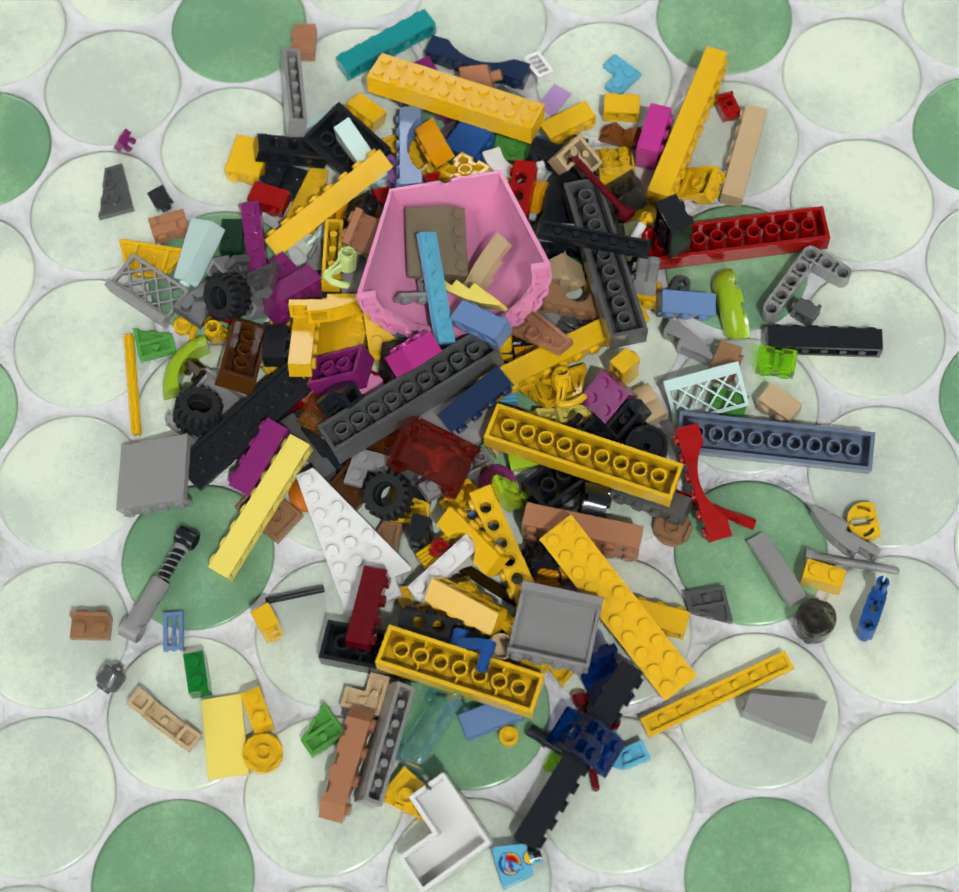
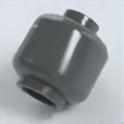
[96,663,126,694]

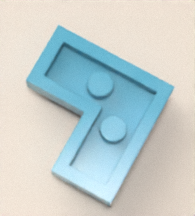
[603,54,641,94]

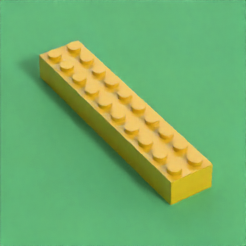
[646,46,729,206]
[367,53,545,144]
[484,403,684,507]
[539,515,697,701]

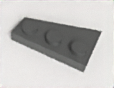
[98,163,135,220]
[173,276,210,330]

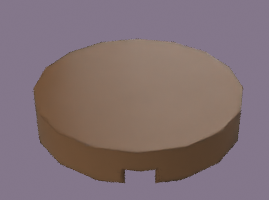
[653,517,692,547]

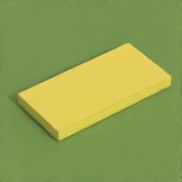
[201,694,250,781]

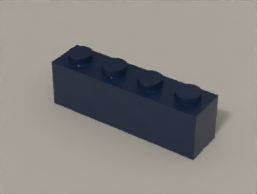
[438,365,514,434]

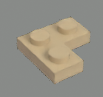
[340,672,391,717]

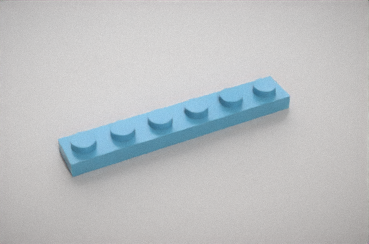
[416,232,455,345]

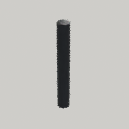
[265,585,325,604]

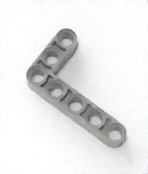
[761,246,852,323]

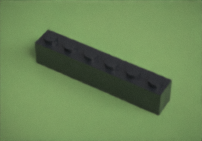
[766,324,883,358]

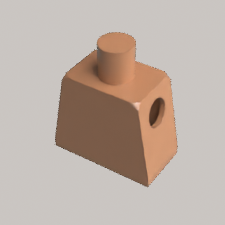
[459,64,503,89]

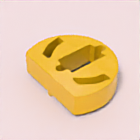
[846,502,881,542]

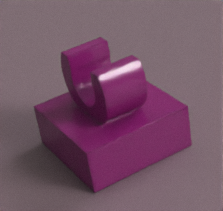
[113,128,136,152]

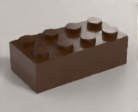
[214,317,266,395]

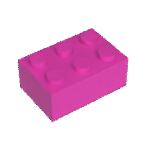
[635,103,674,171]

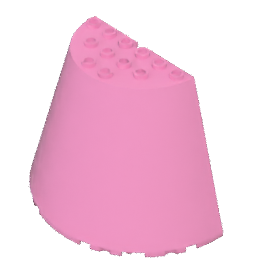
[356,170,552,345]

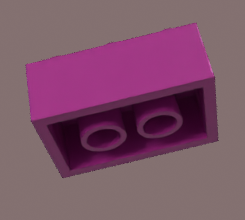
[263,264,322,325]
[307,344,374,398]

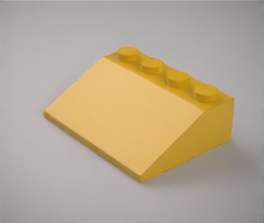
[315,297,368,356]

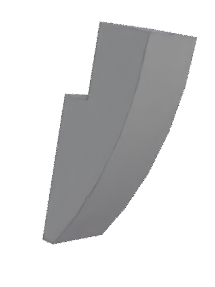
[663,318,714,367]

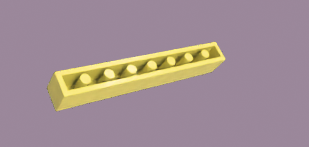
[208,434,313,582]

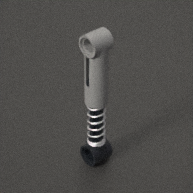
[118,525,201,644]

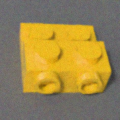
[677,166,725,205]

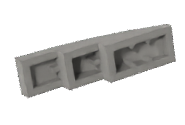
[747,532,807,607]

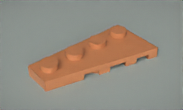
[511,311,574,356]

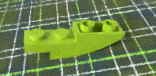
[492,474,529,513]

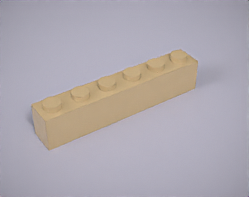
[719,104,767,208]

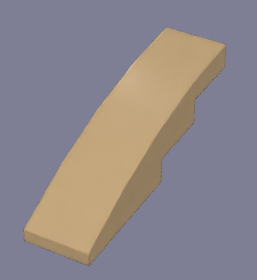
[463,232,513,291]

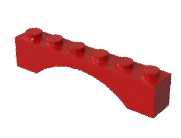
[673,423,733,543]

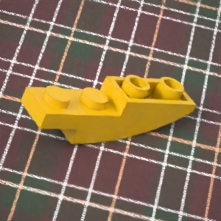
[288,293,363,323]

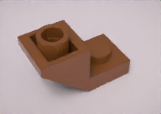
[598,122,642,148]

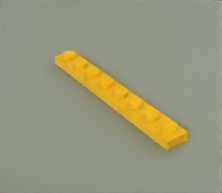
[640,650,794,738]

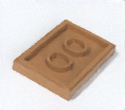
[235,495,304,544]

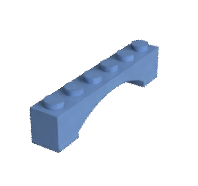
[396,106,423,188]

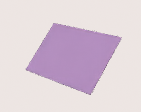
[540,84,572,117]

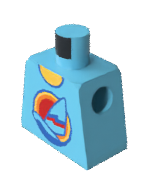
[491,844,544,891]

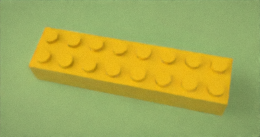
[375,625,545,719]

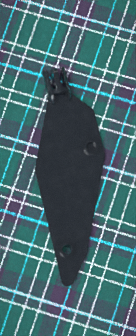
[540,134,598,260]

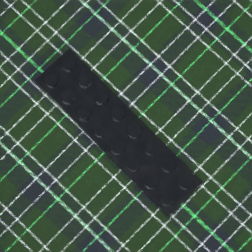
[189,363,312,491]

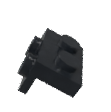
[521,541,560,577]

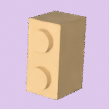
[756,382,803,423]

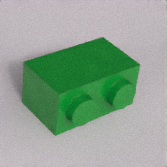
[183,650,212,699]

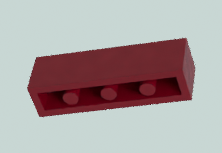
[345,565,391,651]

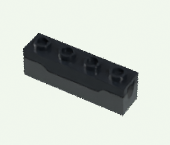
[280,409,344,483]

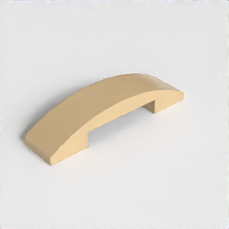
[126,688,202,753]

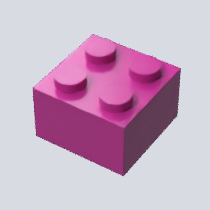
[385,331,442,377]

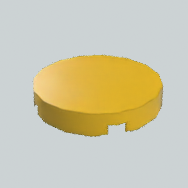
[242,733,283,775]

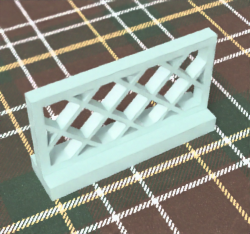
[663,361,749,425]

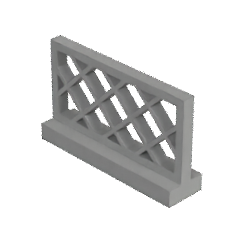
[104,253,191,329]

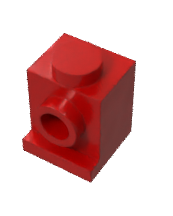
[715,91,741,123]

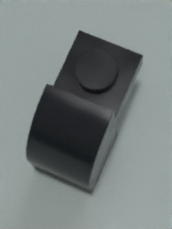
[315,380,364,418]

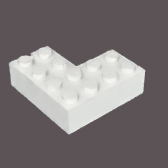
[398,772,494,892]

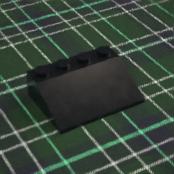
[302,102,392,175]

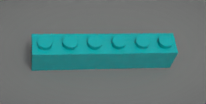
[336,9,436,81]

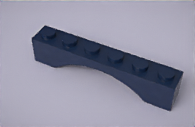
[425,35,530,90]

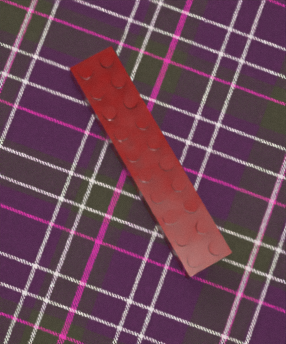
[642,206,830,270]

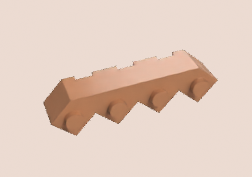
[319,706,377,823]

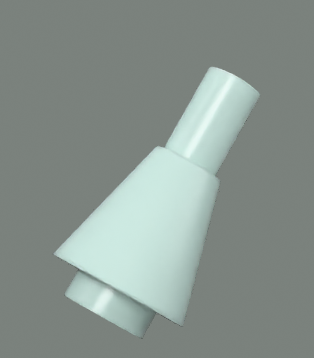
[305,221,325,247]

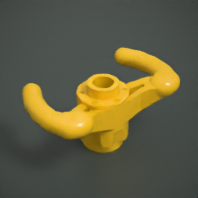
[189,317,229,344]
[541,366,587,409]

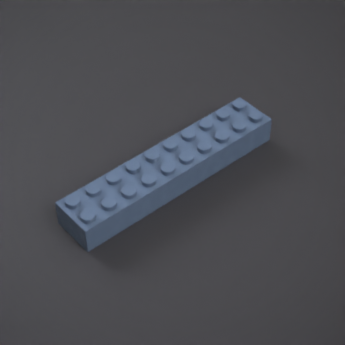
[675,411,875,474]

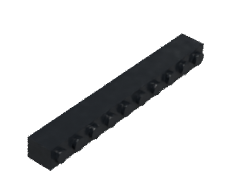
[514,660,644,851]

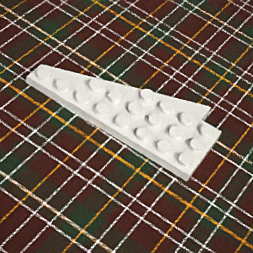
[296,468,413,619]

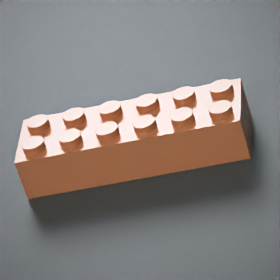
[522,502,644,562]

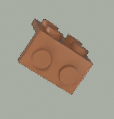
[341,207,380,256]

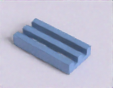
[163,611,184,652]

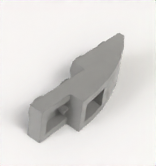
[418,447,494,503]
[809,505,881,562]

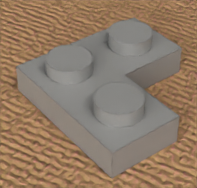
[344,449,393,489]

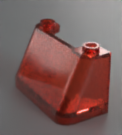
[386,416,481,500]

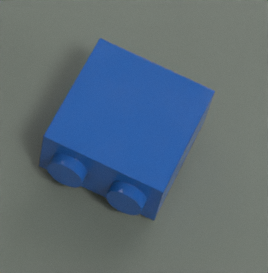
[446,122,496,163]

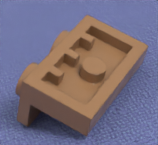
[69,609,113,641]

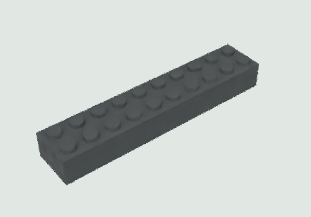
[562,177,648,349]
[317,334,504,464]

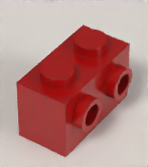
[247,181,291,218]

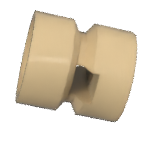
[489,633,510,660]

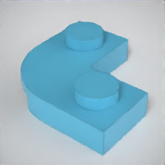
[600,729,651,770]

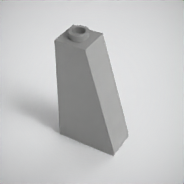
[740,693,827,744]

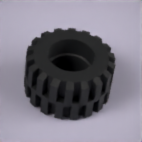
[203,272,252,321]
[173,386,224,438]
[362,470,416,521]

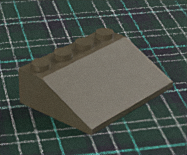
[404,205,469,285]

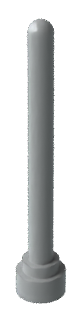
[803,547,900,575]

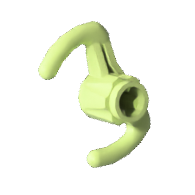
[322,246,369,289]

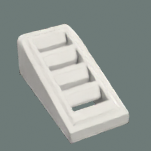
[523,51,554,85]

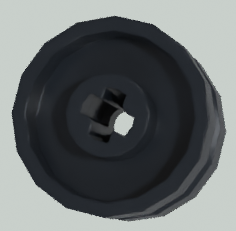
[626,425,668,458]

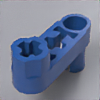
[855,576,890,642]
[450,628,497,673]

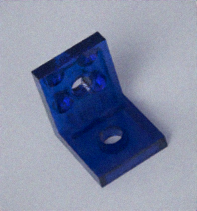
[577,643,635,706]
[545,706,627,778]

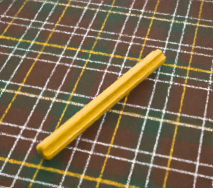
[123,333,142,436]

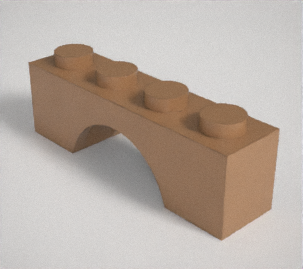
[538,283,600,322]

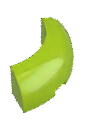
[711,268,750,339]
[163,334,211,401]

